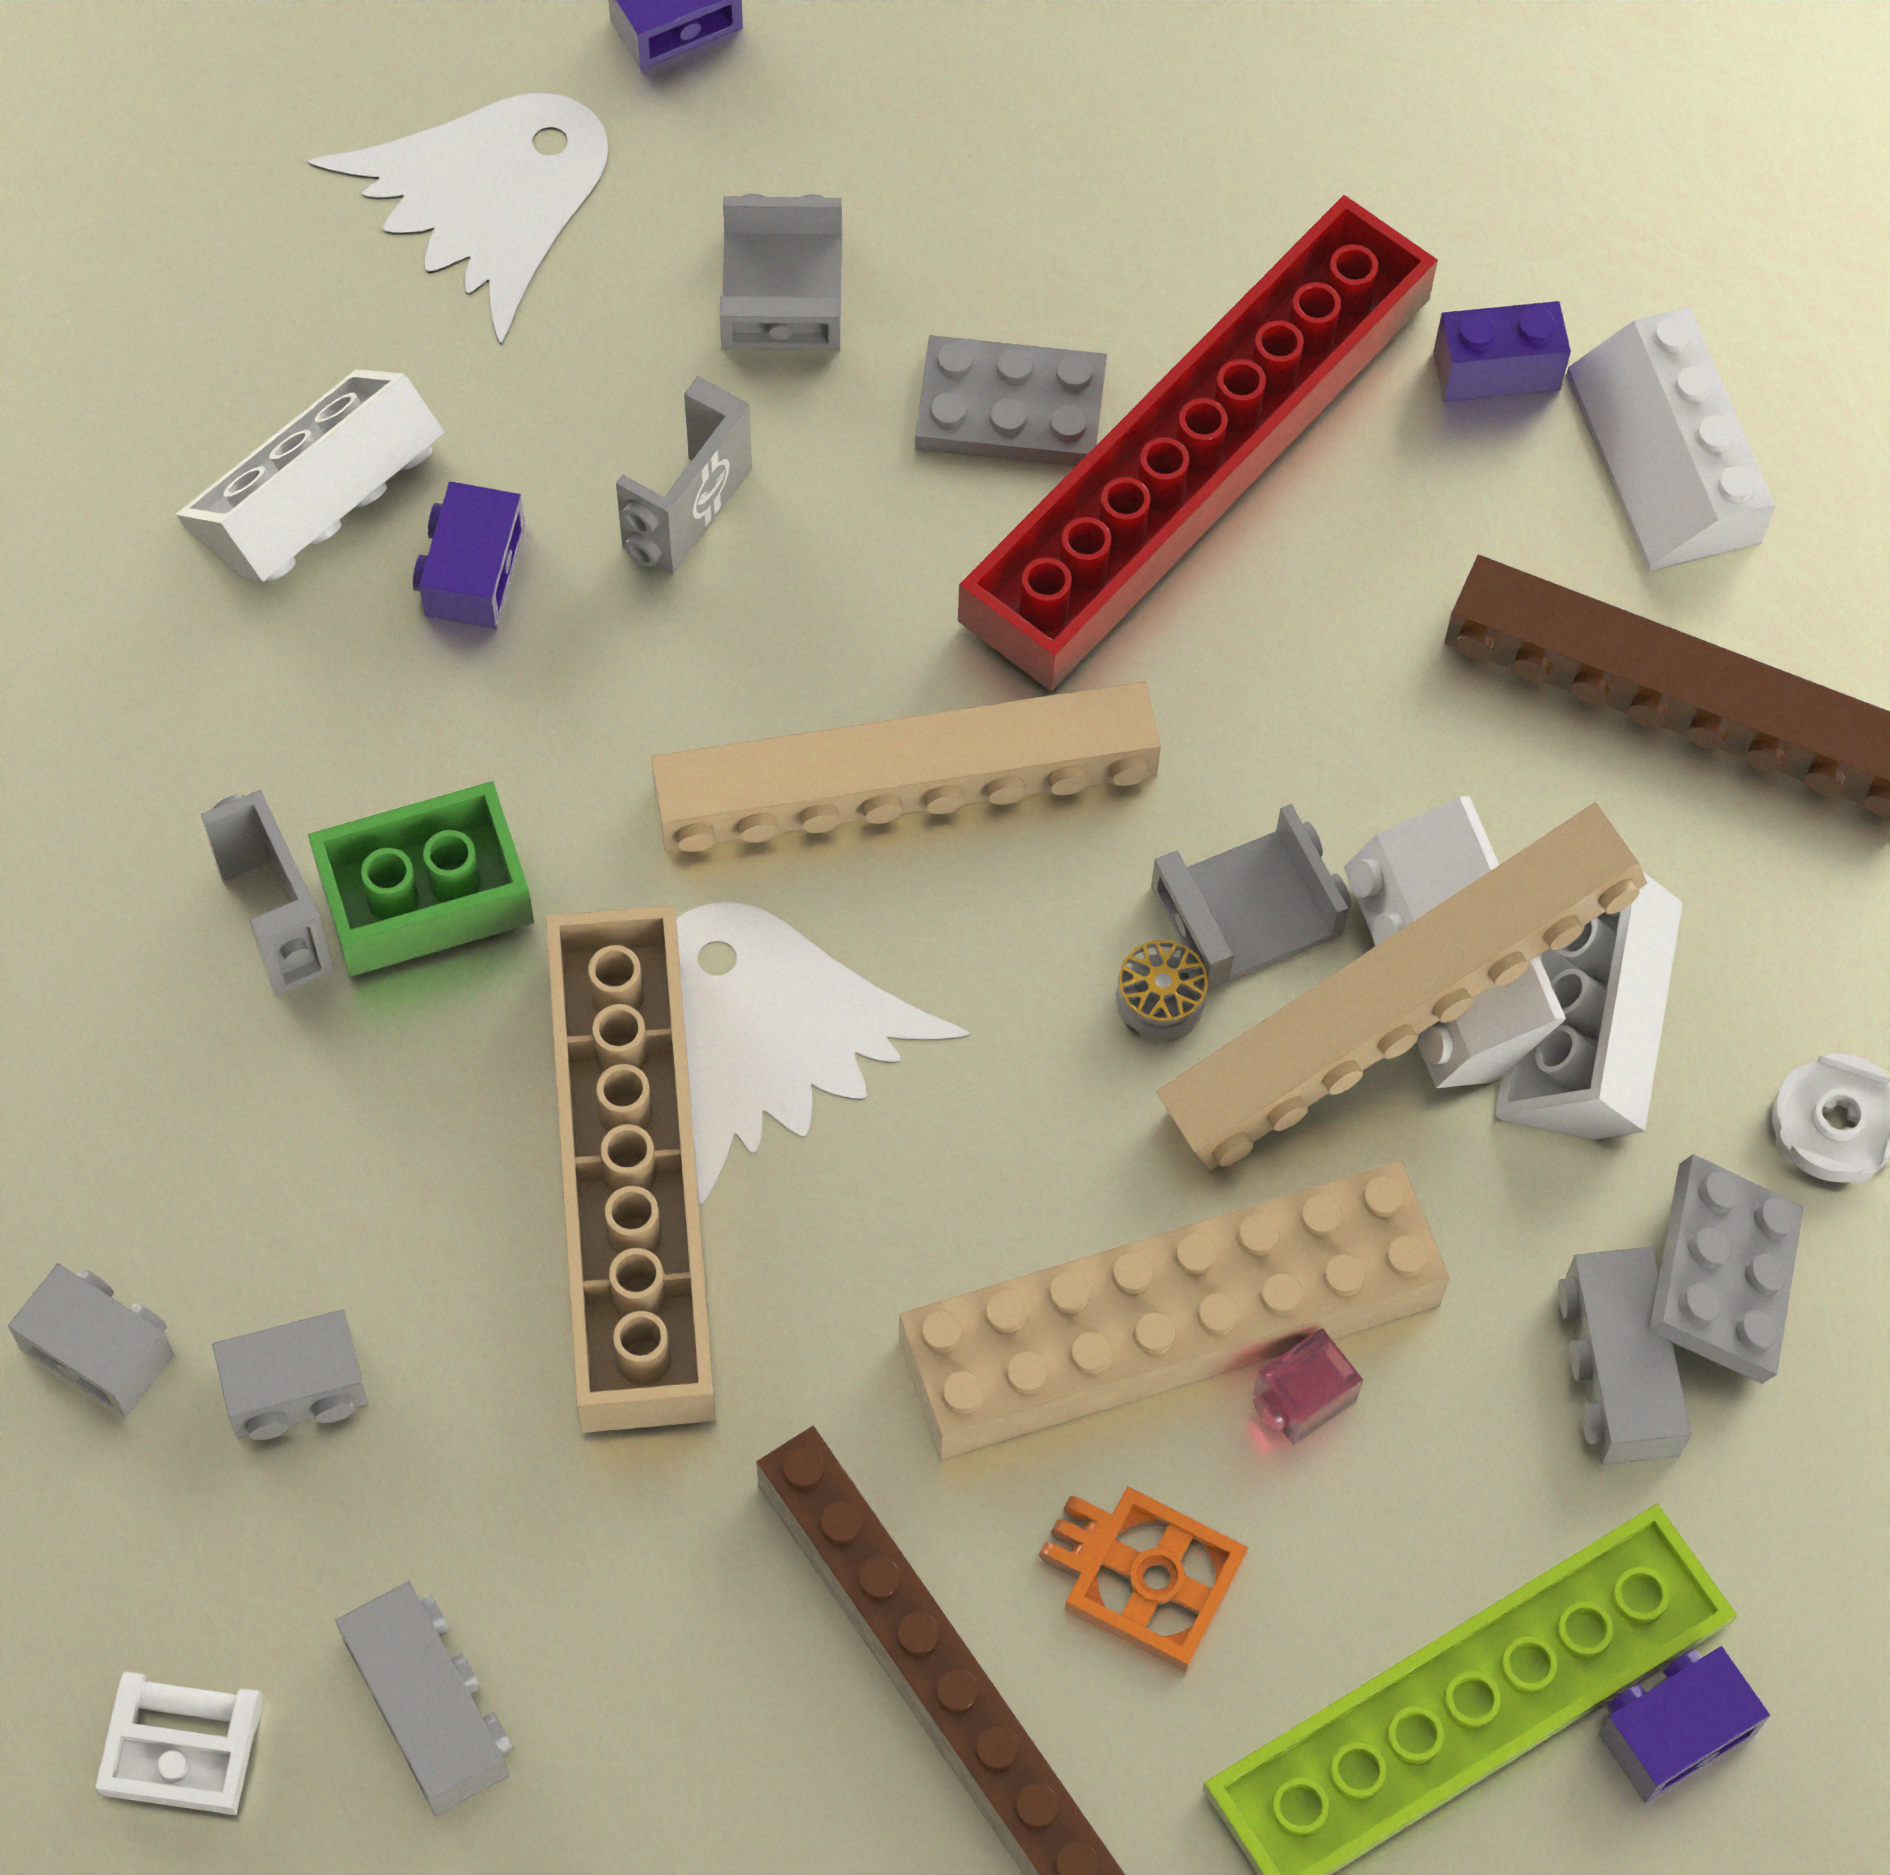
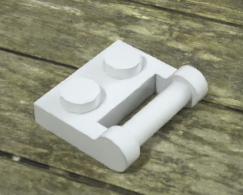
[95,1671,263,1815]

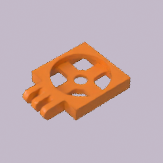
[1038,1486,1249,1672]

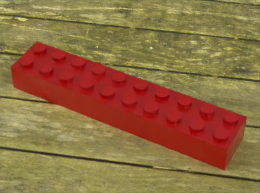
[958,195,1438,692]

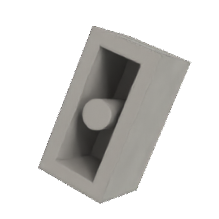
[8,1263,174,1418]
[212,1309,369,1440]

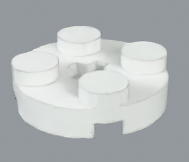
[1772,1053,1890,1184]

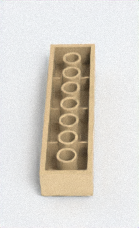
[546,905,716,1433]
[899,1160,1450,1461]

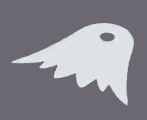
[307,93,608,343]
[676,902,970,1205]

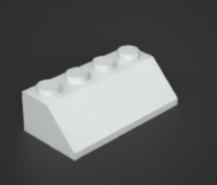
[1567,307,1776,571]
[175,369,445,582]
[1344,796,1566,1088]
[1495,872,1683,1140]

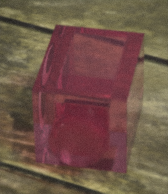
[1253,1328,1363,1445]

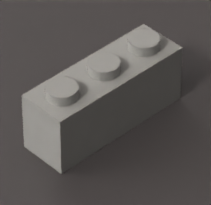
[1558,1246,1691,1465]
[335,1581,513,1816]

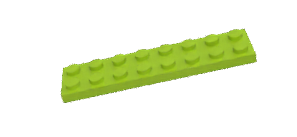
[1202,1503,1737,1875]

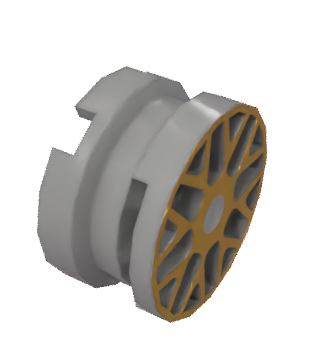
[1116,940,1208,1042]

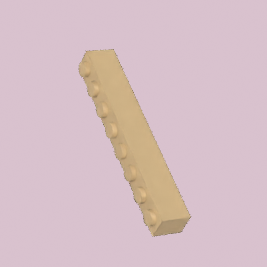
[651,681,1161,852]
[1156,802,1648,1171]

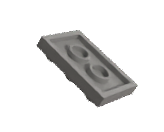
[915,335,1107,466]
[1649,1154,1804,1384]

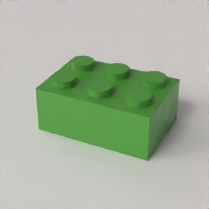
[308,781,534,977]

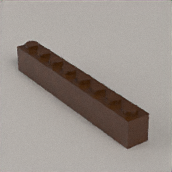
[1444,554,1890,818]
[756,1425,1125,1875]

